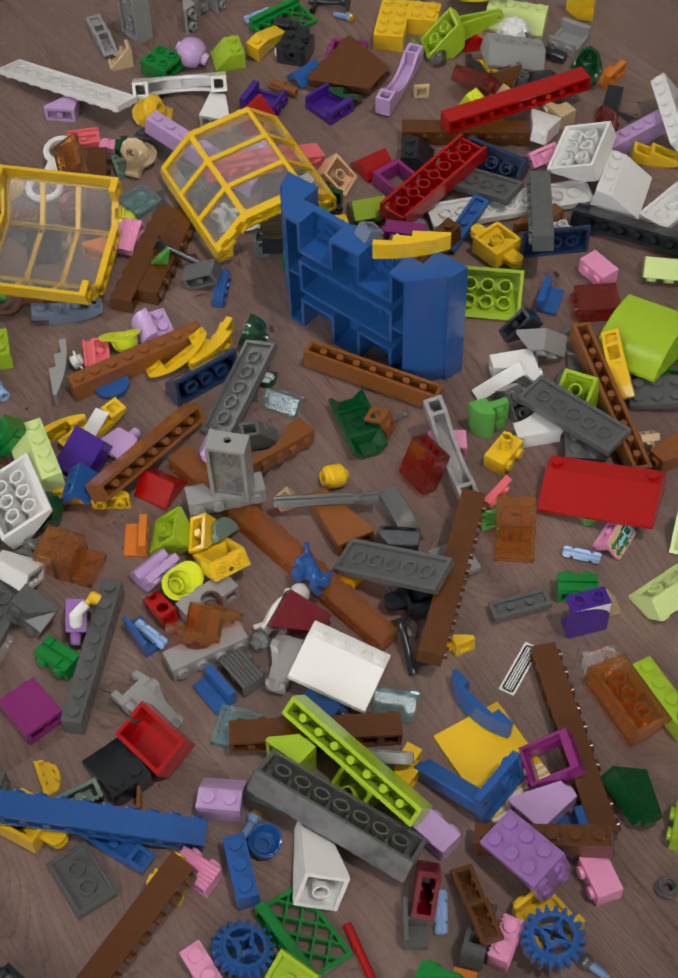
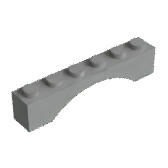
[423,395,479,502]

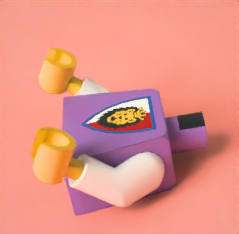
[65,591,101,645]

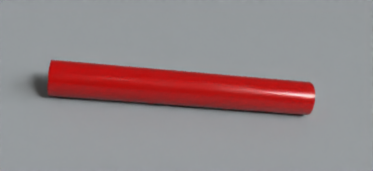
[343,922,376,978]

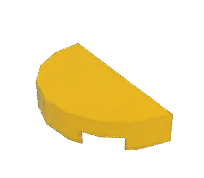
[33,760,62,797]

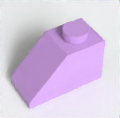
[43,97,81,122]

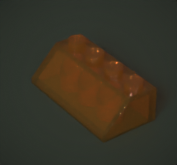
[584,653,672,747]

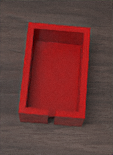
[115,701,195,779]

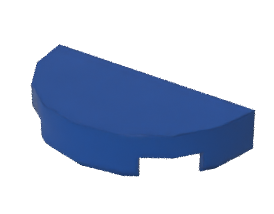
[95,375,130,400]

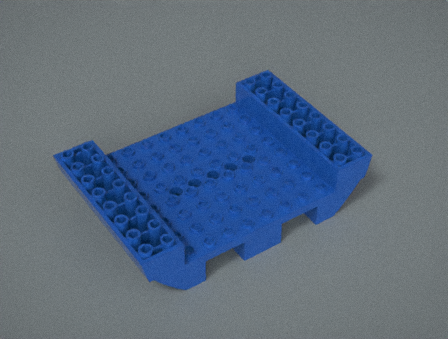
[280,172,468,381]

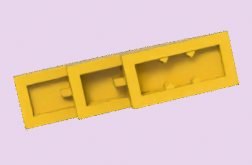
[372,231,451,259]

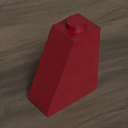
[266,589,332,633]
[411,859,442,921]

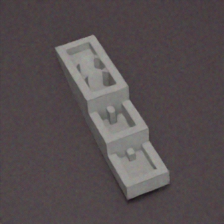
[86,14,118,58]
[49,338,70,407]

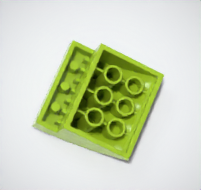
[598,294,678,382]

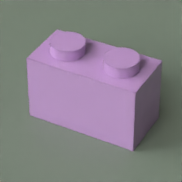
[409,809,461,862]

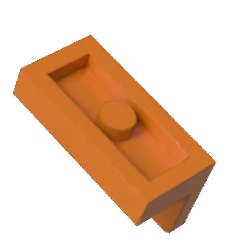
[596,59,627,89]
[124,514,149,558]

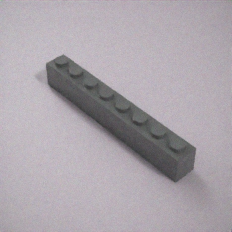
[527,171,554,251]
[60,579,125,735]

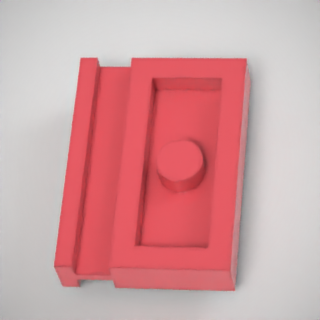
[67,127,100,151]
[82,338,111,368]
[484,475,512,510]

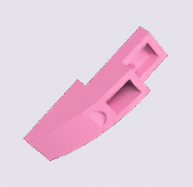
[179,940,222,978]

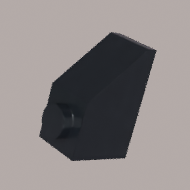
[499,306,543,343]

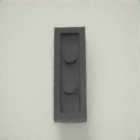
[488,587,552,623]

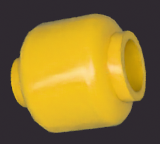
[319,463,349,489]

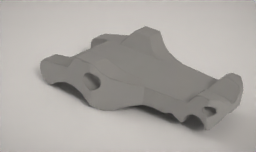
[265,630,305,695]
[110,670,183,729]

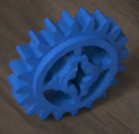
[520,905,587,972]
[210,918,276,978]

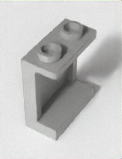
[547,17,591,58]

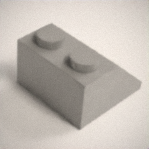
[516,328,567,360]

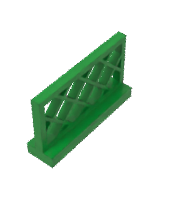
[249,0,317,43]
[253,887,353,976]

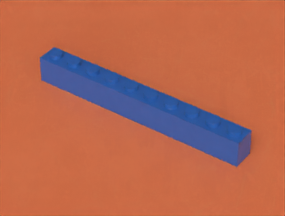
[0,787,208,853]

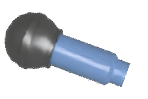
[578,953,611,978]

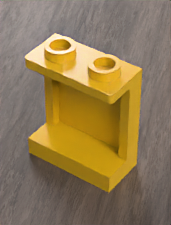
[512,890,586,954]

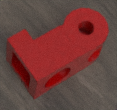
[142,590,179,630]

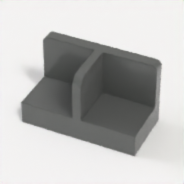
[402,896,427,951]

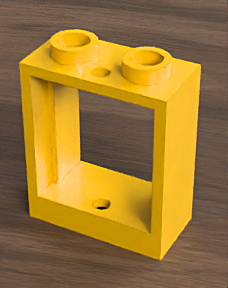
[193,537,251,582]

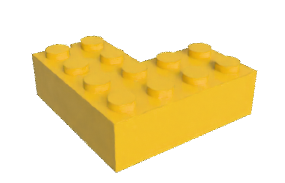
[373,0,441,52]

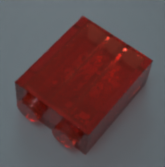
[450,64,499,95]
[570,283,621,323]
[398,433,451,495]

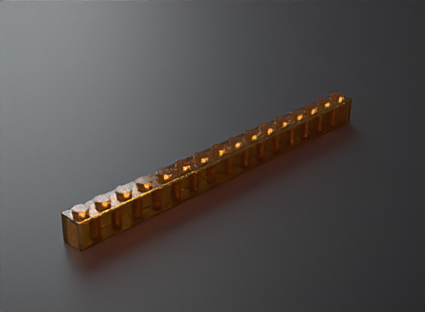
[168,445,398,651]

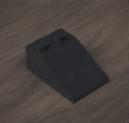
[82,737,153,806]

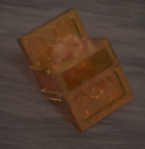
[52,133,90,189]
[494,495,536,563]
[32,525,107,589]
[165,601,244,646]

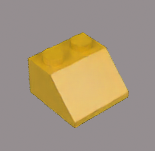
[566,0,597,22]

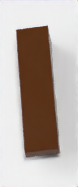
[450,864,504,947]

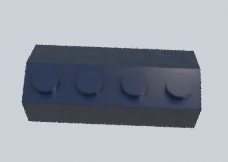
[468,136,532,181]
[518,225,591,258]
[165,348,237,407]

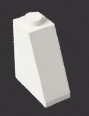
[199,92,231,133]
[529,109,562,145]
[0,550,46,591]

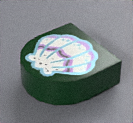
[260,371,278,388]

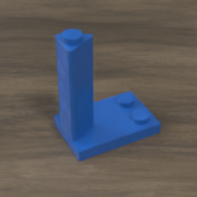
[415,750,524,823]

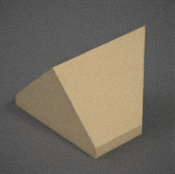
[108,39,134,71]

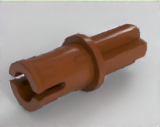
[268,78,299,97]

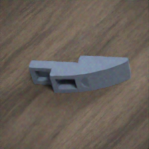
[30,298,103,325]

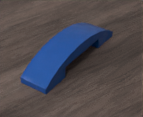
[450,669,513,738]
[80,835,157,874]

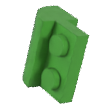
[467,397,509,438]

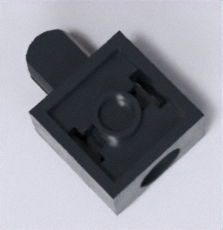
[276,26,315,67]
[384,587,433,622]

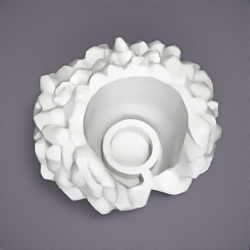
[495,16,532,38]

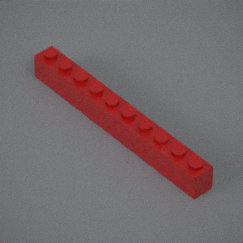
[440,67,591,135]

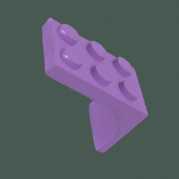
[480,809,571,903]

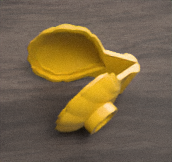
[132,94,173,127]

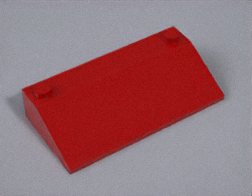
[537,455,666,530]

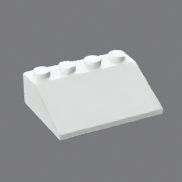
[547,121,617,182]
[590,149,652,219]
[0,453,53,550]
[287,620,391,713]

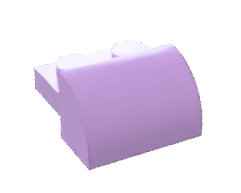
[131,308,174,344]
[129,549,180,592]

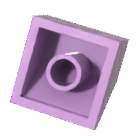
[195,777,247,823]

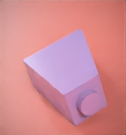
[506,780,577,824]

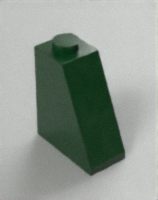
[600,766,663,829]

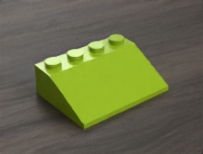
[465,266,525,321]

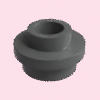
[656,876,678,899]

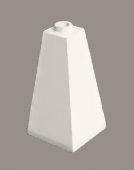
[293,821,350,911]

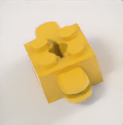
[470,221,524,270]
[0,787,69,854]

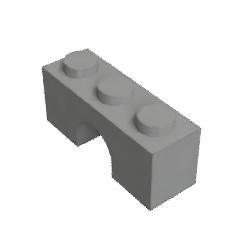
[175,576,240,630]

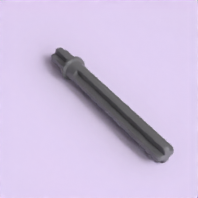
[273,489,380,507]

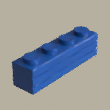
[212,269,232,308]

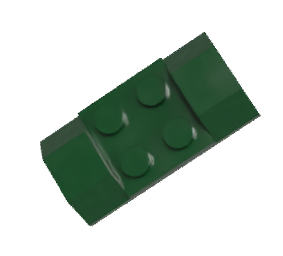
[328,389,388,460]

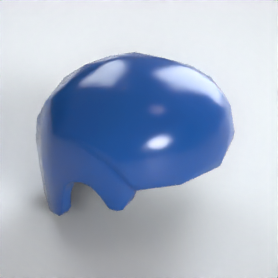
[247,822,282,859]

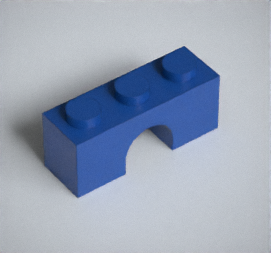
[222,832,260,911]

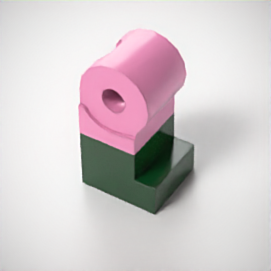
[99,136,128,158]

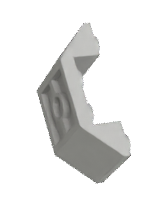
[183,0,228,35]

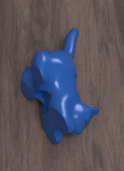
[291,542,333,596]

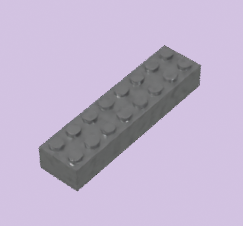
[246,749,428,883]

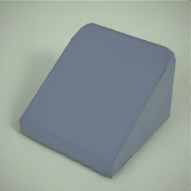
[355,221,384,243]

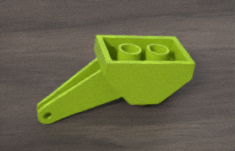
[420,7,504,60]

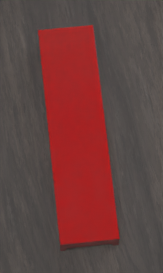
[379,133,487,222]

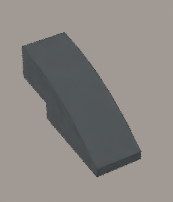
[379,484,423,541]

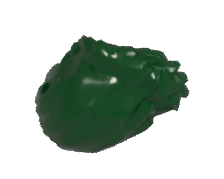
[569,46,602,86]

